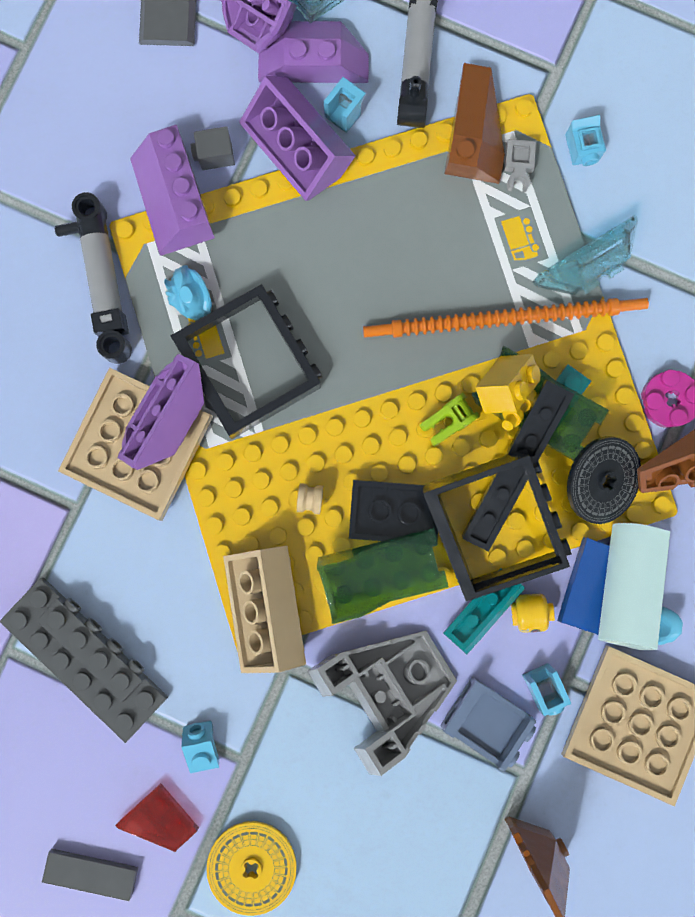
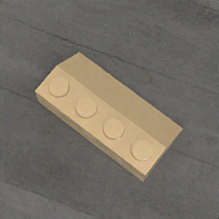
[223,546,306,673]

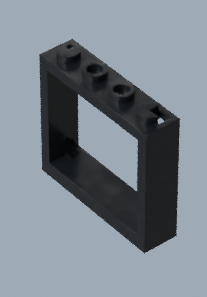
[170,284,323,440]
[423,448,572,601]

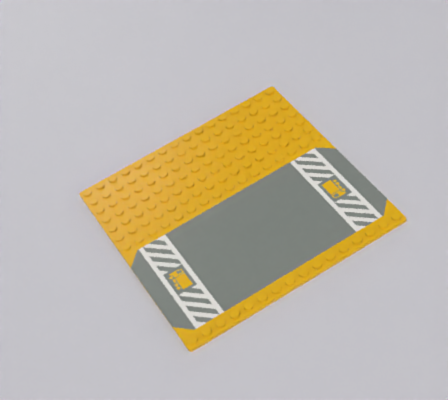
[109,94,678,652]

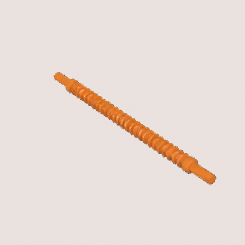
[363,298,649,338]

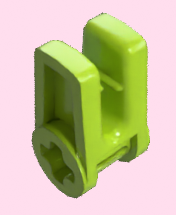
[419,393,480,447]

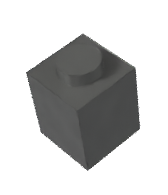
[190,127,235,170]

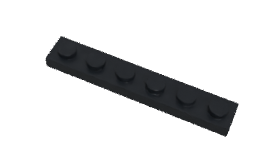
[462,379,574,552]

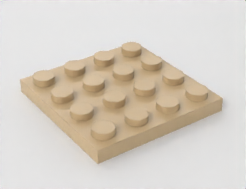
[58,367,213,521]
[561,645,695,807]

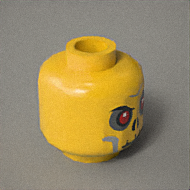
[511,593,555,633]

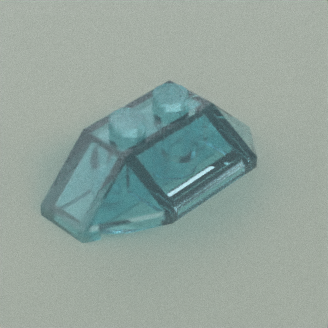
[533,215,639,295]

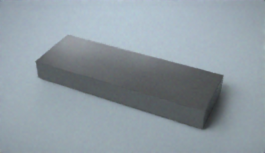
[42,849,138,901]

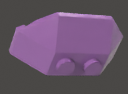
[220,0,297,54]
[258,21,369,83]
[118,354,204,470]

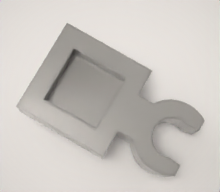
[504,139,536,192]

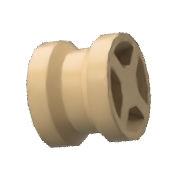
[297,483,324,515]

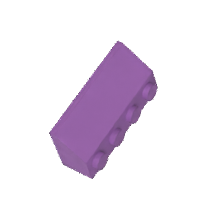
[239,76,356,201]
[130,125,215,256]

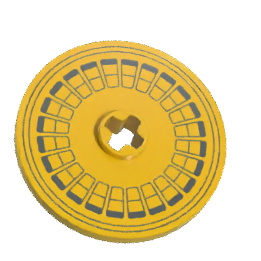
[207,821,297,916]

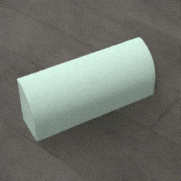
[598,523,670,650]

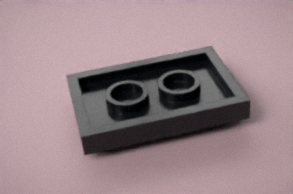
[349,480,441,545]

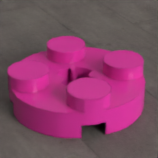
[641,369,695,428]

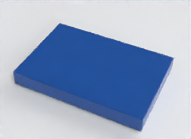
[557,537,610,635]

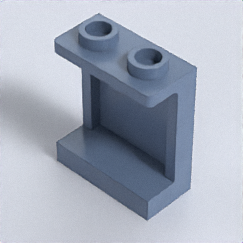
[440,676,536,772]

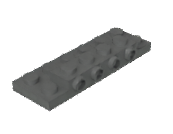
[0,578,168,743]

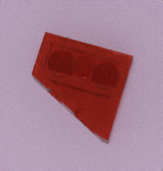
[115,783,199,852]

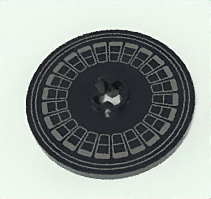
[567,436,641,524]

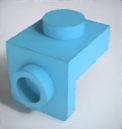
[181,721,219,773]

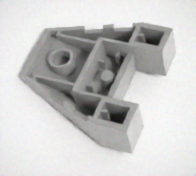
[307,631,457,776]

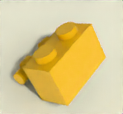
[475,354,541,431]

